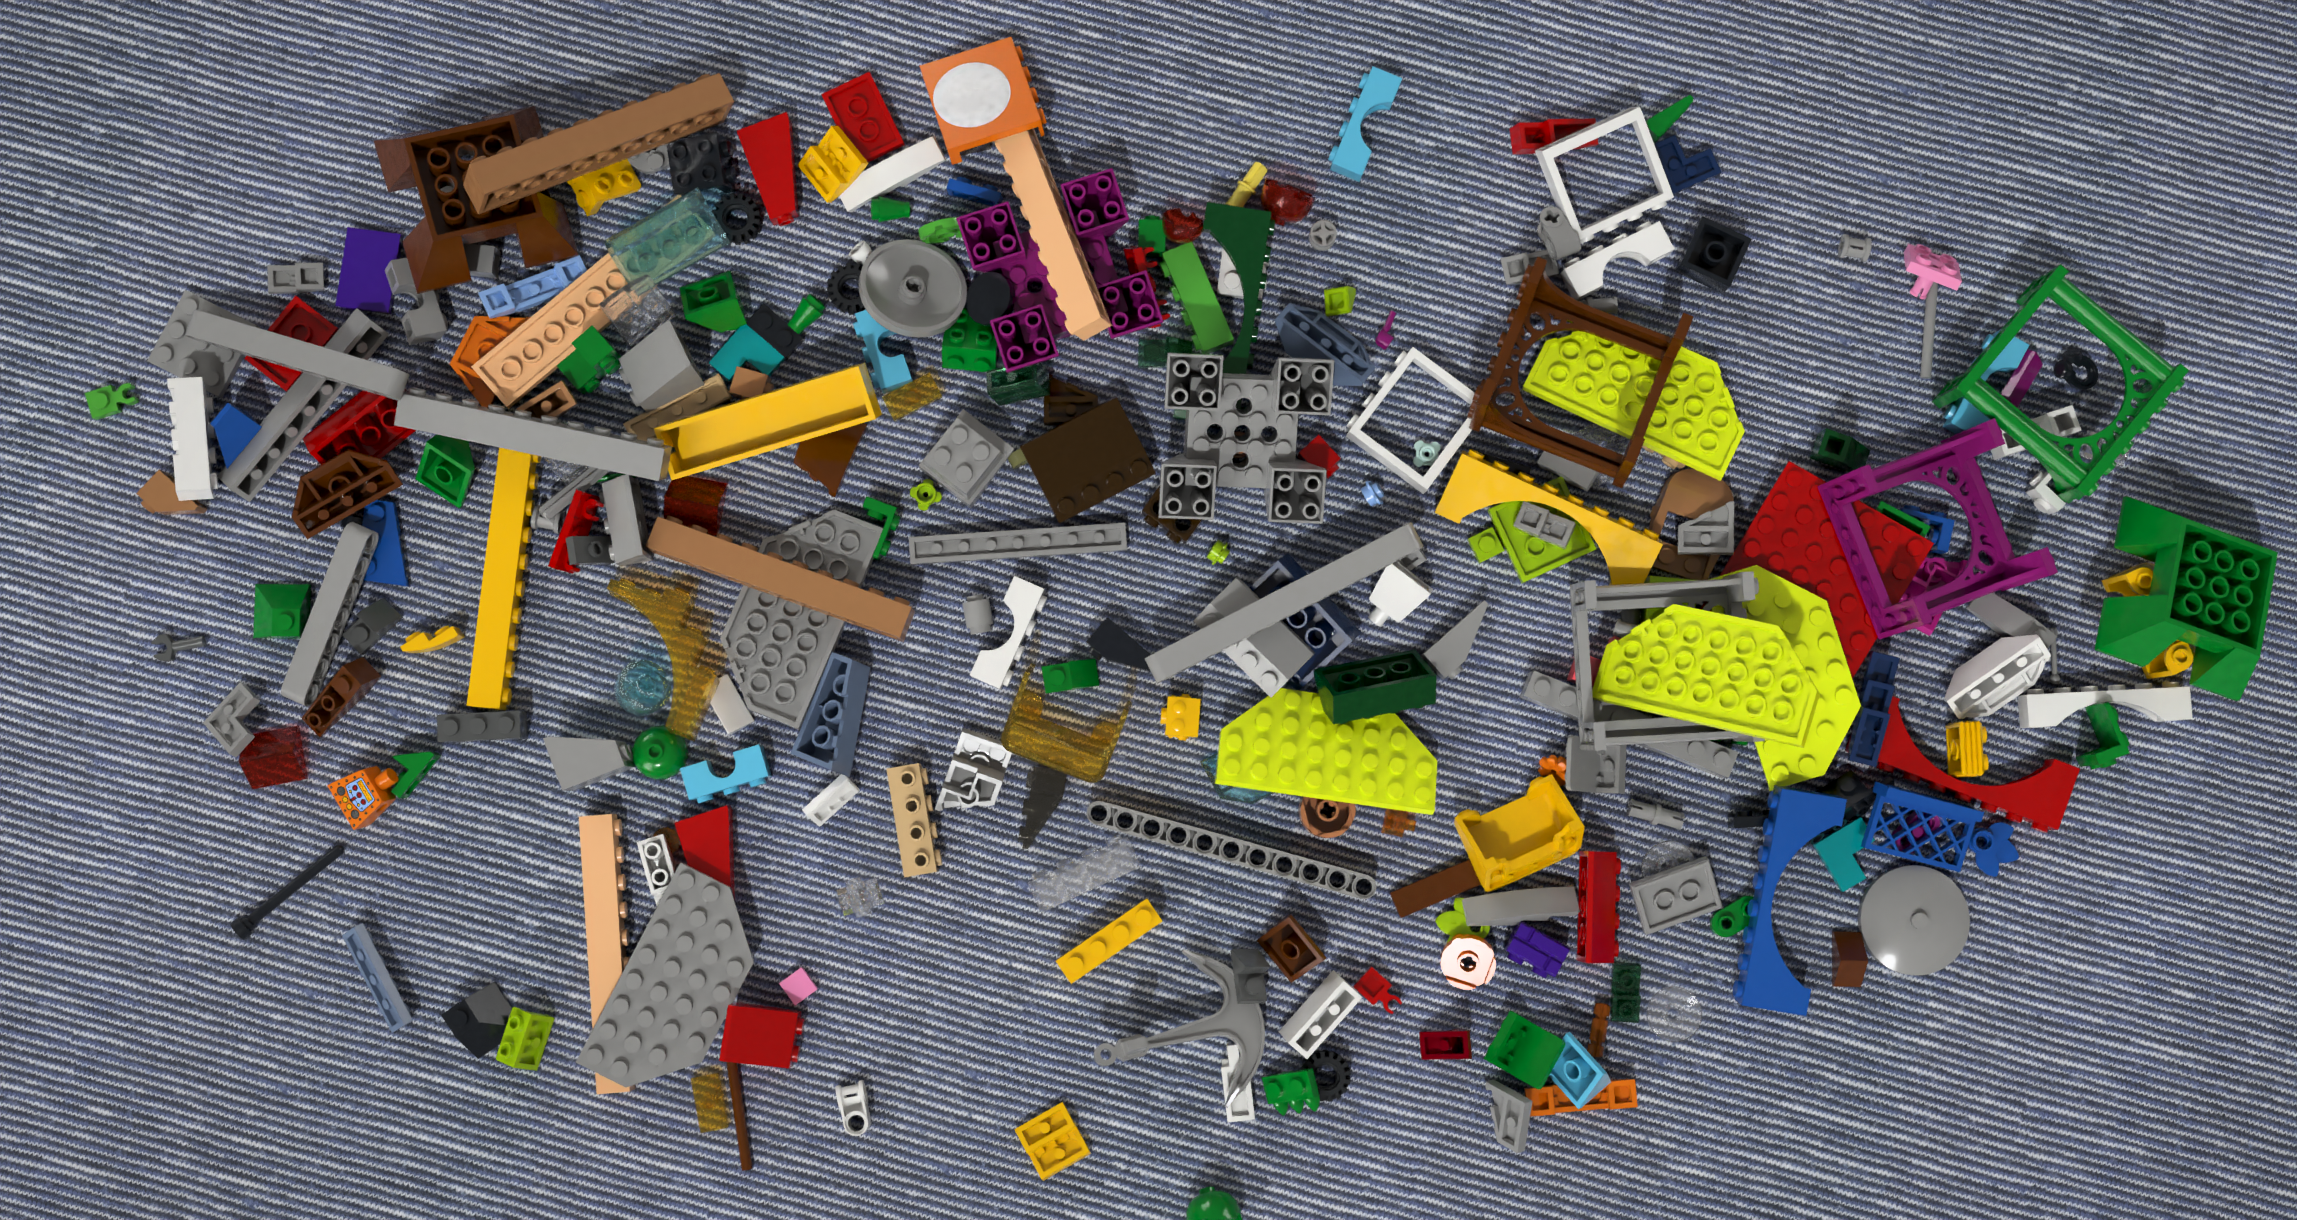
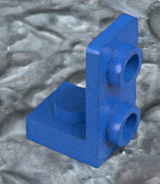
[1898,505,1955,555]

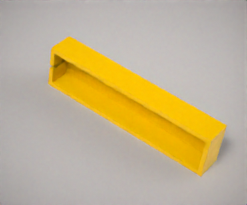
[654,362,882,480]

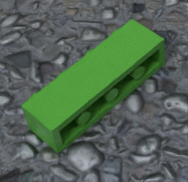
[1159,241,1234,354]

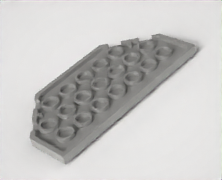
[720,509,883,730]
[576,862,754,1087]

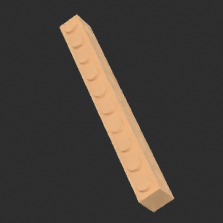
[994,128,1112,341]
[579,814,635,1094]

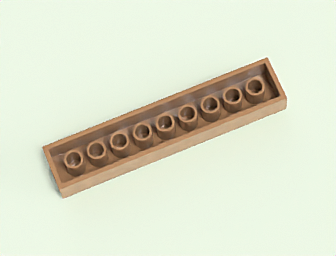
[463,73,734,214]

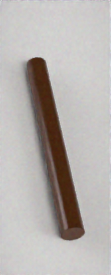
[726,1062,753,1171]

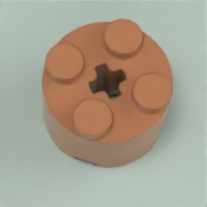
[1298,796,1356,838]

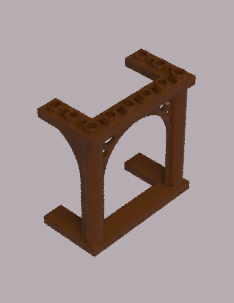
[1467,257,1694,488]

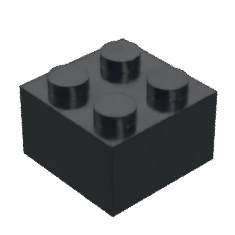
[1674,216,1752,294]

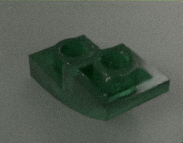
[1610,962,1641,1023]

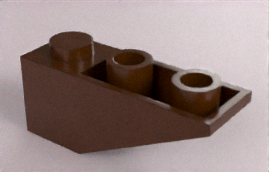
[302,657,381,737]

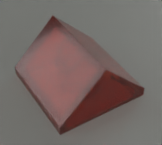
[664,476,728,536]
[239,725,308,789]

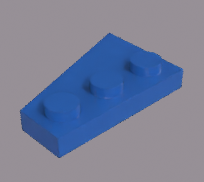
[362,500,409,587]

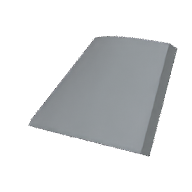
[934,728,1014,811]

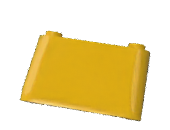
[2101,563,2195,679]
[1454,774,1585,892]

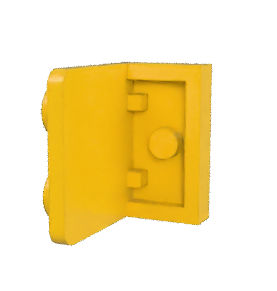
[566,159,641,216]

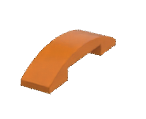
[1524,1079,1638,1117]

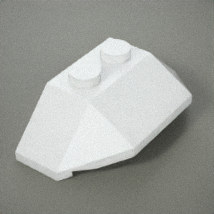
[1944,634,2051,719]

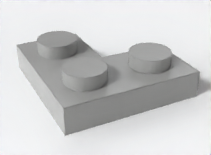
[203,682,260,757]

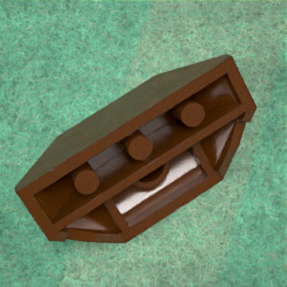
[292,449,403,539]

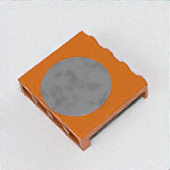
[920,37,1047,165]

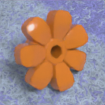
[1538,755,1567,786]

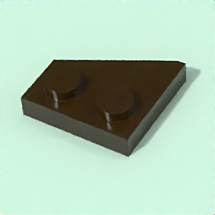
[1044,373,1098,426]

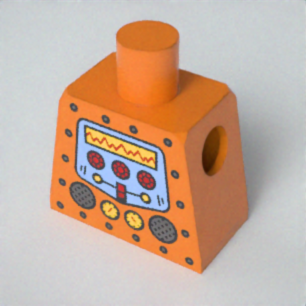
[327,766,398,830]

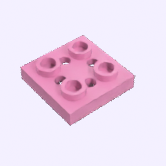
[1904,243,1962,299]

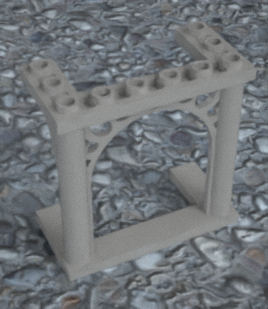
[1570,571,1765,751]

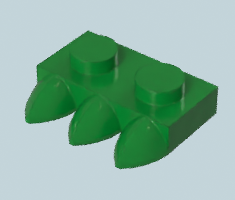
[1261,1068,1320,1116]

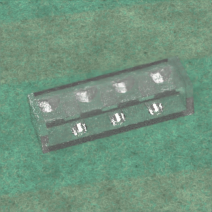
[1028,834,1141,913]

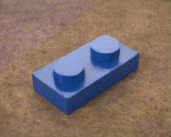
[947,177,1002,207]

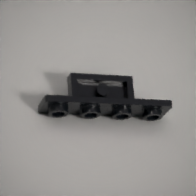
[1803,770,1895,847]

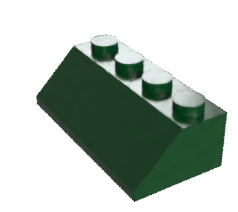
[1314,649,1436,724]

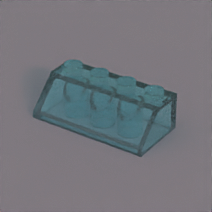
[604,188,730,296]

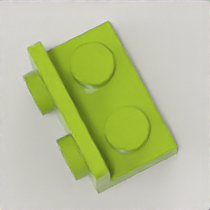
[496,1007,555,1071]

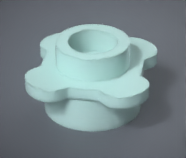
[1413,440,1441,467]

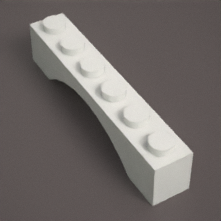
[2018,682,2193,728]

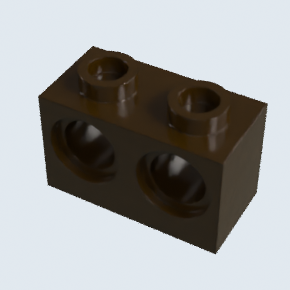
[1142,486,1203,545]

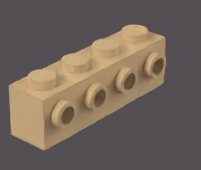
[886,763,942,877]

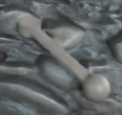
[2049,627,2060,684]

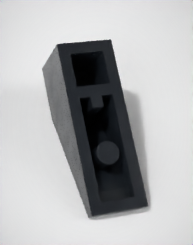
[1086,617,1151,673]

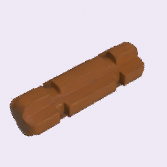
[1587,1003,1611,1058]

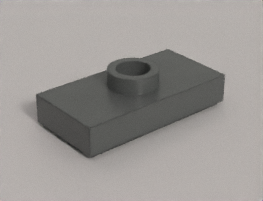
[566,536,615,565]

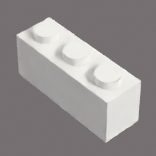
[1278,970,1362,1059]

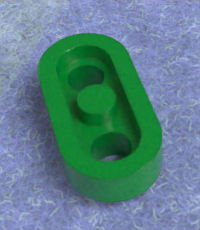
[1710,896,1753,937]

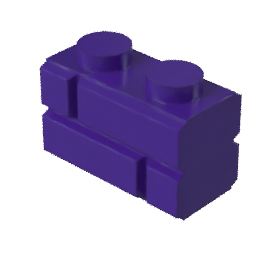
[1503,921,1570,979]

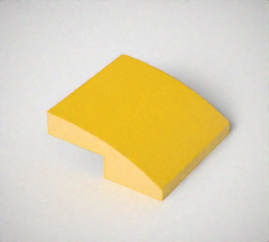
[797,126,869,203]
[1014,1102,1091,1181]

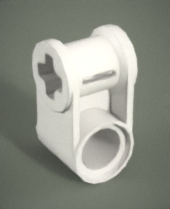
[835,1080,871,1136]

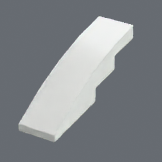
[840,136,946,212]

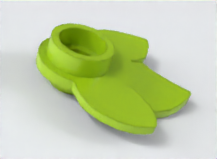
[1435,897,1490,943]

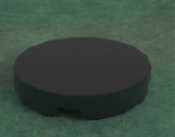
[966,272,1015,326]

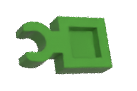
[85,383,139,420]

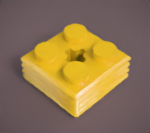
[1945,721,1989,778]

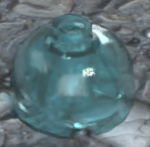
[614,660,672,716]

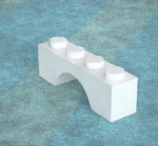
[1560,221,1674,301]
[970,576,1047,690]

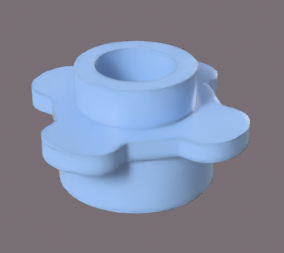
[1361,480,1385,507]

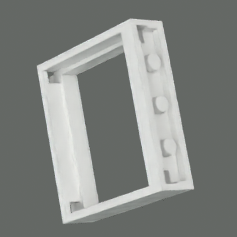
[1535,107,1674,243]
[1346,347,1475,494]

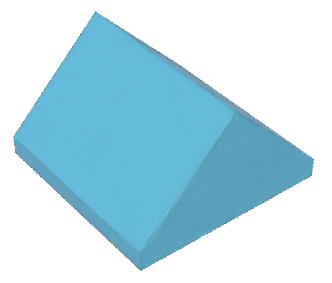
[1549,1032,1611,1109]

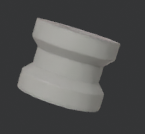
[1309,220,1337,251]

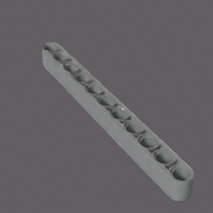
[1145,522,1424,684]
[1086,801,1377,899]

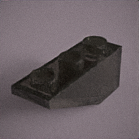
[1018,766,1067,849]

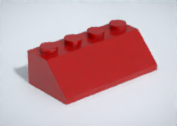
[303,389,416,464]
[1576,851,1621,963]

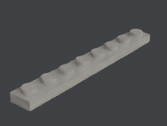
[909,523,1127,565]

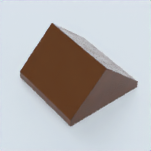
[1257,913,1326,983]

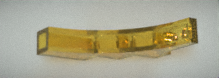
[607,578,720,742]

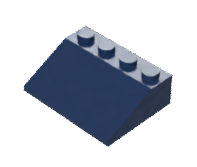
[1250,553,1362,690]

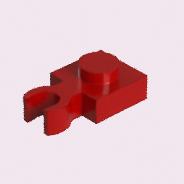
[1353,966,1402,1014]

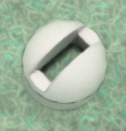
[849,241,873,265]

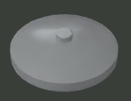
[858,239,967,337]
[1858,865,1970,975]

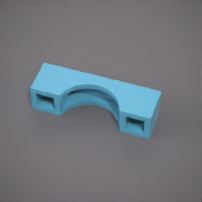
[1328,66,1402,182]
[1943,329,2029,434]

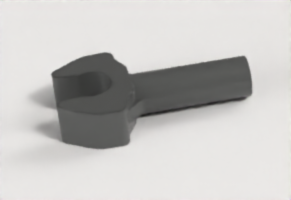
[151,634,206,662]

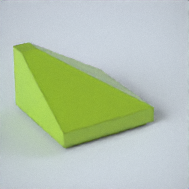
[1324,286,1356,317]

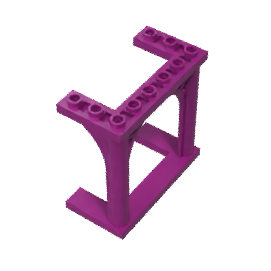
[1817,418,2058,639]

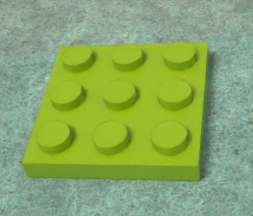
[1487,476,1596,584]

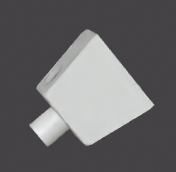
[1368,562,1433,627]

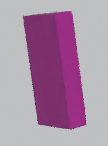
[2001,349,2043,408]

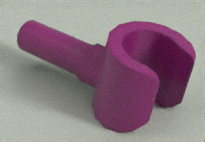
[1375,311,1396,350]

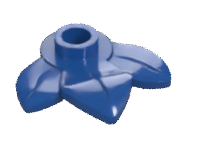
[1968,822,2019,877]

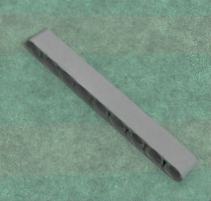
[185,310,409,401]

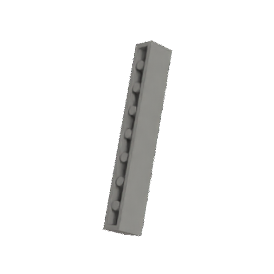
[217,308,389,502]
[1519,670,1739,779]

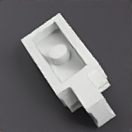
[1221,1043,1255,1123]

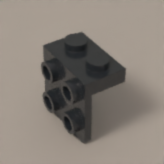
[667,132,737,195]

